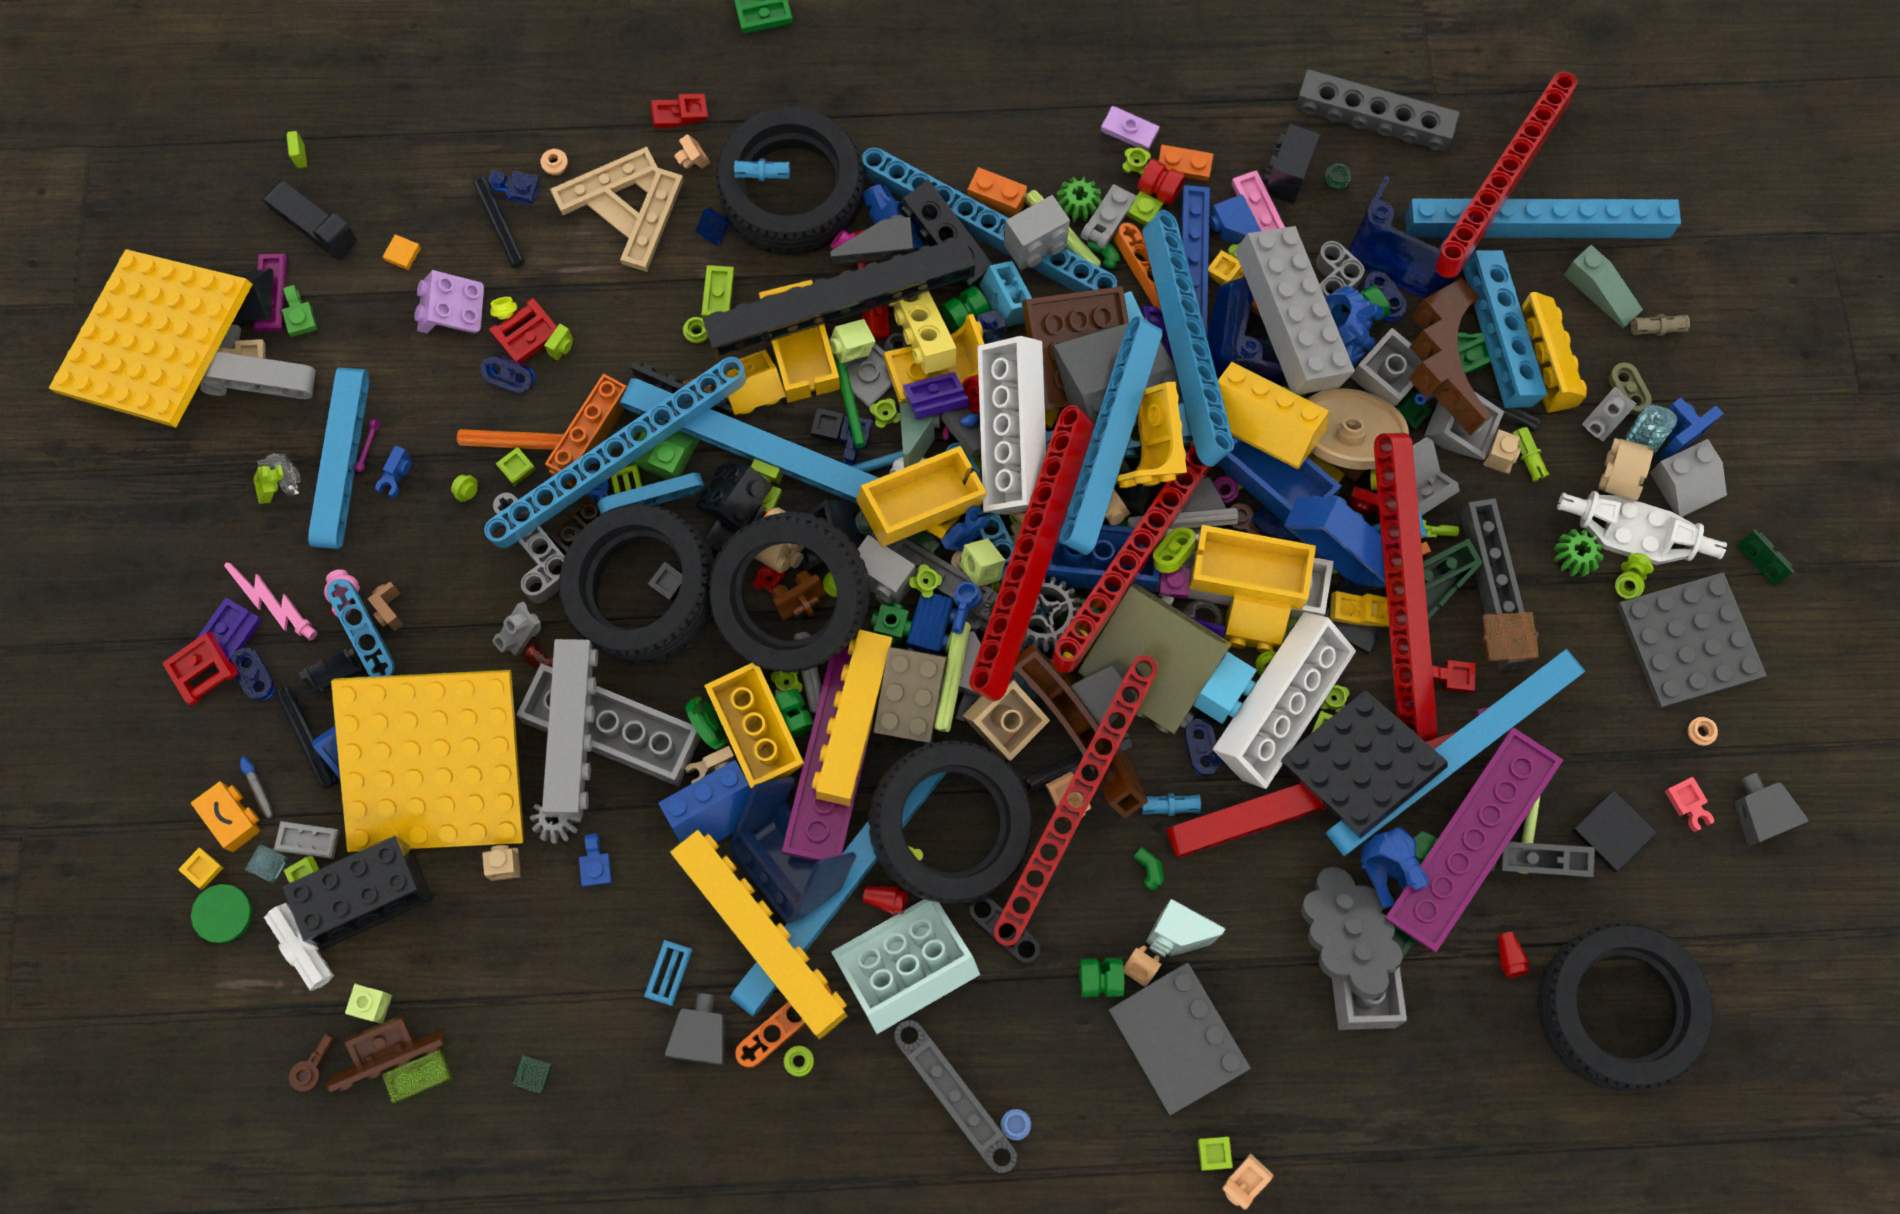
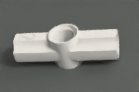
[264,903,334,991]

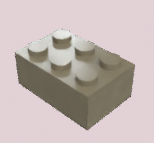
[873,647,948,743]

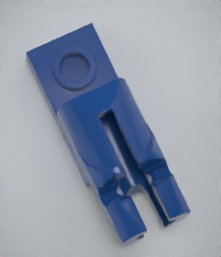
[861,184,927,252]

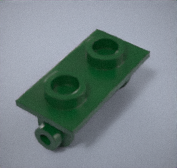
[1736,529,1795,587]

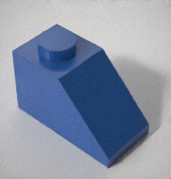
[1209,194,1262,245]

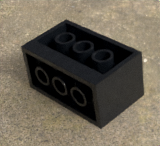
[282,836,433,950]

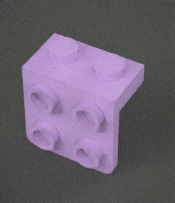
[415,270,484,333]

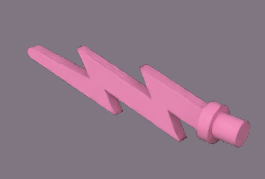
[225,563,318,640]

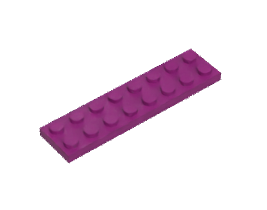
[782,643,882,862]
[1385,727,1563,953]

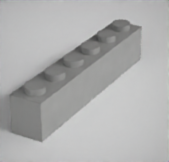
[542,639,598,818]

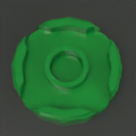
[686,696,729,750]
[191,884,253,944]

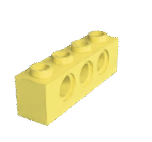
[888,291,957,374]

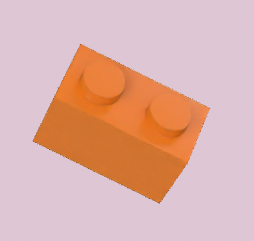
[967,167,1027,218]

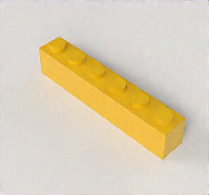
[812,629,892,807]

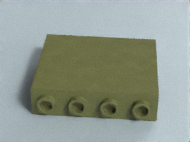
[1078,583,1232,734]

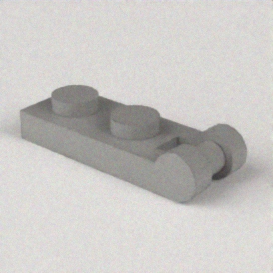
[1080,184,1136,249]

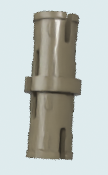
[1631,314,1690,336]

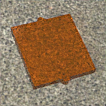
[1482,612,1539,661]

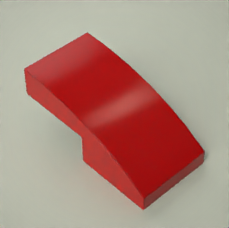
[650,94,708,129]

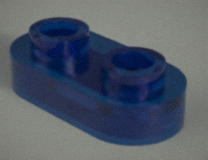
[1363,271,1407,321]
[481,355,535,393]
[230,647,275,701]
[1184,719,1221,777]

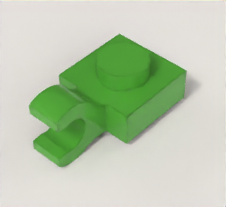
[282,285,318,337]

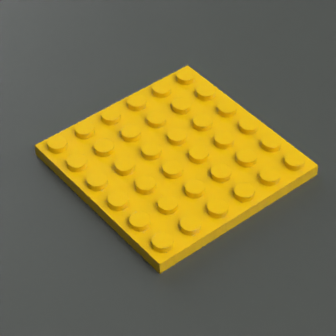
[49,249,253,428]
[331,670,525,852]

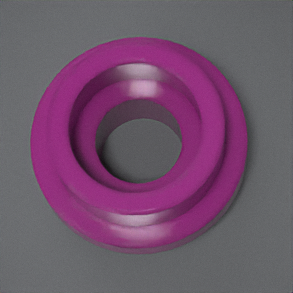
[1213,476,1239,504]

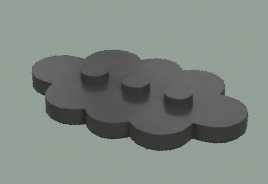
[1301,867,1403,1000]

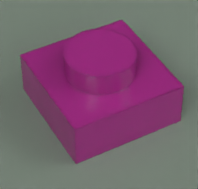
[1159,567,1190,599]

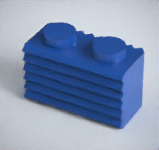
[906,593,958,655]

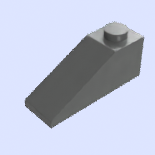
[831,215,914,266]
[1502,842,1595,877]

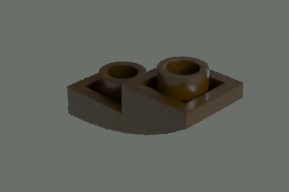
[549,497,601,555]

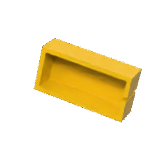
[759,280,840,403]
[856,446,987,547]
[1189,525,1316,609]

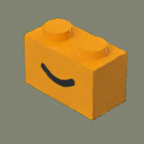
[191,781,262,853]

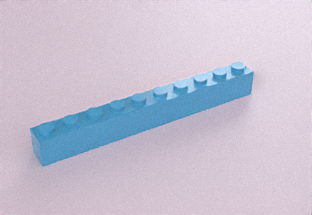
[1405,199,1681,238]

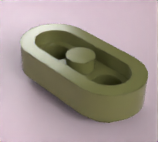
[1609,363,1652,415]

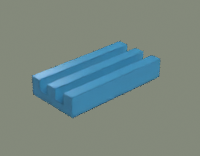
[644,940,693,1007]

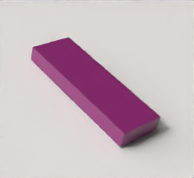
[254,254,288,332]

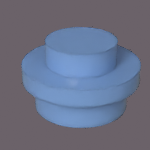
[1001,1109,1031,1140]

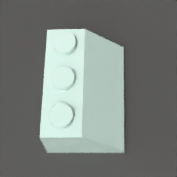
[1146,899,1225,957]

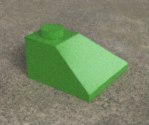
[630,422,700,480]

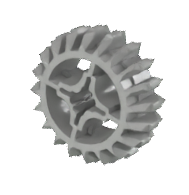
[1022,577,1080,653]

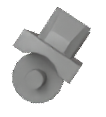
[1582,386,1637,441]
[492,602,541,656]

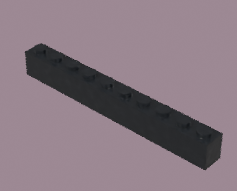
[703,237,975,359]

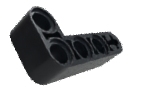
[262,180,357,261]

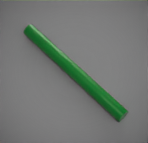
[832,353,866,448]

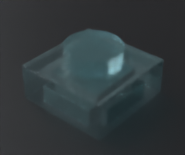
[245,844,288,884]

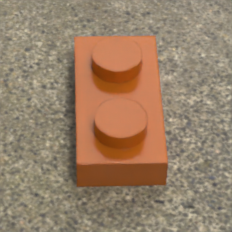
[1159,145,1213,182]

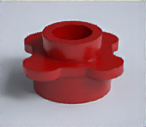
[753,564,785,594]

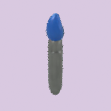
[240,756,273,819]

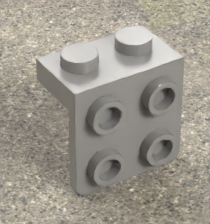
[1413,437,1460,516]

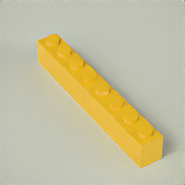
[670,830,847,1040]

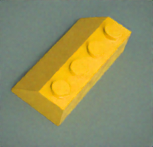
[1521,292,1587,413]
[1218,362,1329,469]
[704,662,804,789]

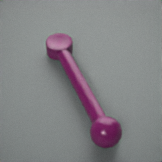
[354,419,380,473]

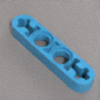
[597,473,705,514]
[327,579,395,677]

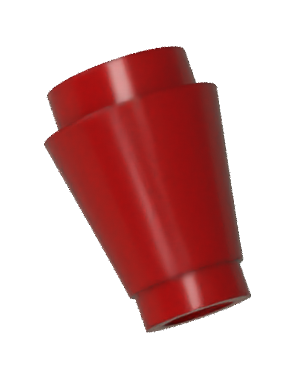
[863,886,908,915]
[1497,932,1530,978]

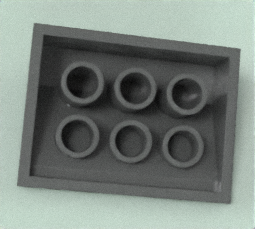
[1052,318,1182,421]
[1108,963,1251,1116]

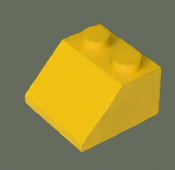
[726,350,786,415]
[1223,594,1292,653]

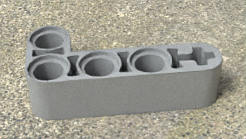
[1316,241,1364,297]
[200,352,316,399]
[493,493,565,603]

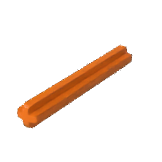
[457,429,564,450]

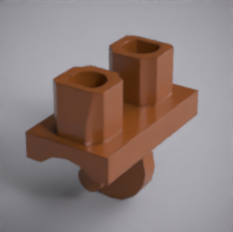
[772,570,826,621]

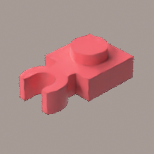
[1665,777,1714,832]

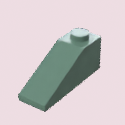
[1564,245,1643,329]
[900,402,940,468]

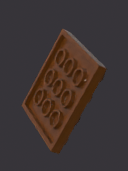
[1021,286,1129,410]

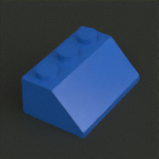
[658,760,752,843]

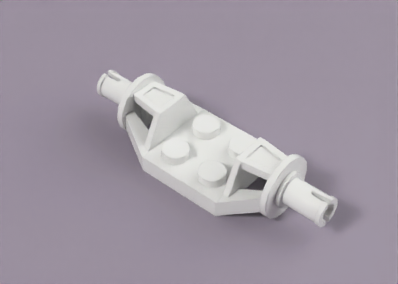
[1557,491,1727,565]

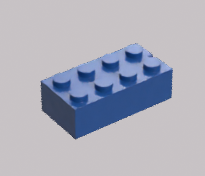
[1217,437,1342,523]
[1284,495,1386,587]

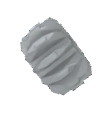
[530,798,581,844]

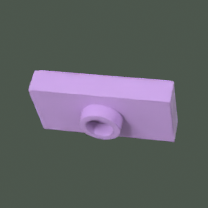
[1101,106,1160,151]

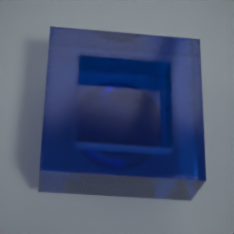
[695,207,731,246]

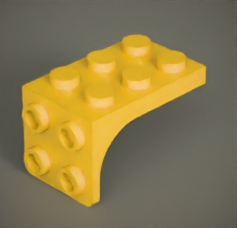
[883,314,984,404]
[1116,382,1187,488]

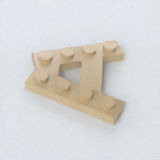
[550,147,684,272]

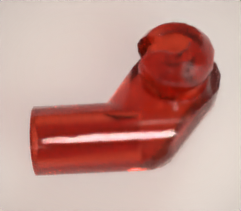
[523,643,553,670]

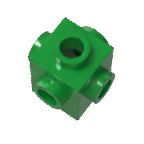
[870,603,913,646]

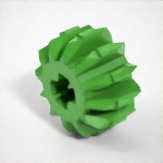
[1057,176,1102,223]
[1554,529,1604,577]

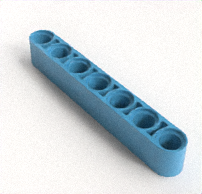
[308,367,369,549]

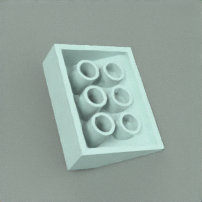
[832,899,980,1034]

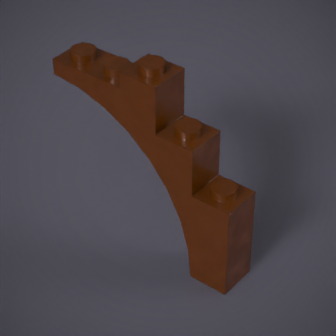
[1408,278,1492,436]
[1014,644,1148,818]

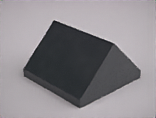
[232,268,274,325]

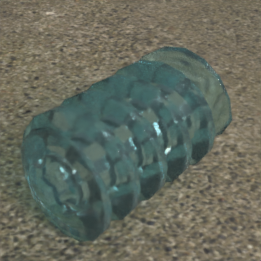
[1625,405,1677,456]

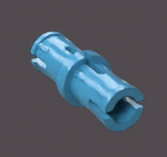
[734,159,790,181]
[1141,793,1201,816]

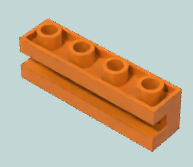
[545,374,627,488]

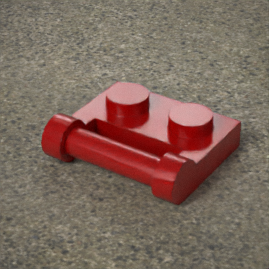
[489,298,557,366]
[162,632,238,706]

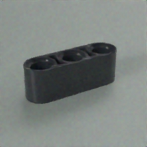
[969,896,1040,966]

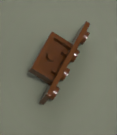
[326,1014,445,1092]

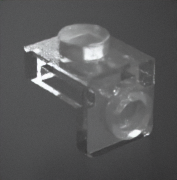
[258,454,301,496]

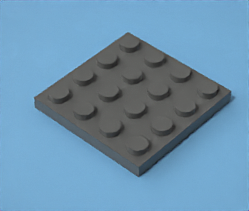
[1617,572,1767,709]

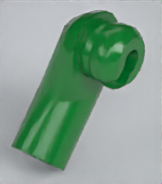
[1087,239,1120,269]
[1133,847,1164,890]

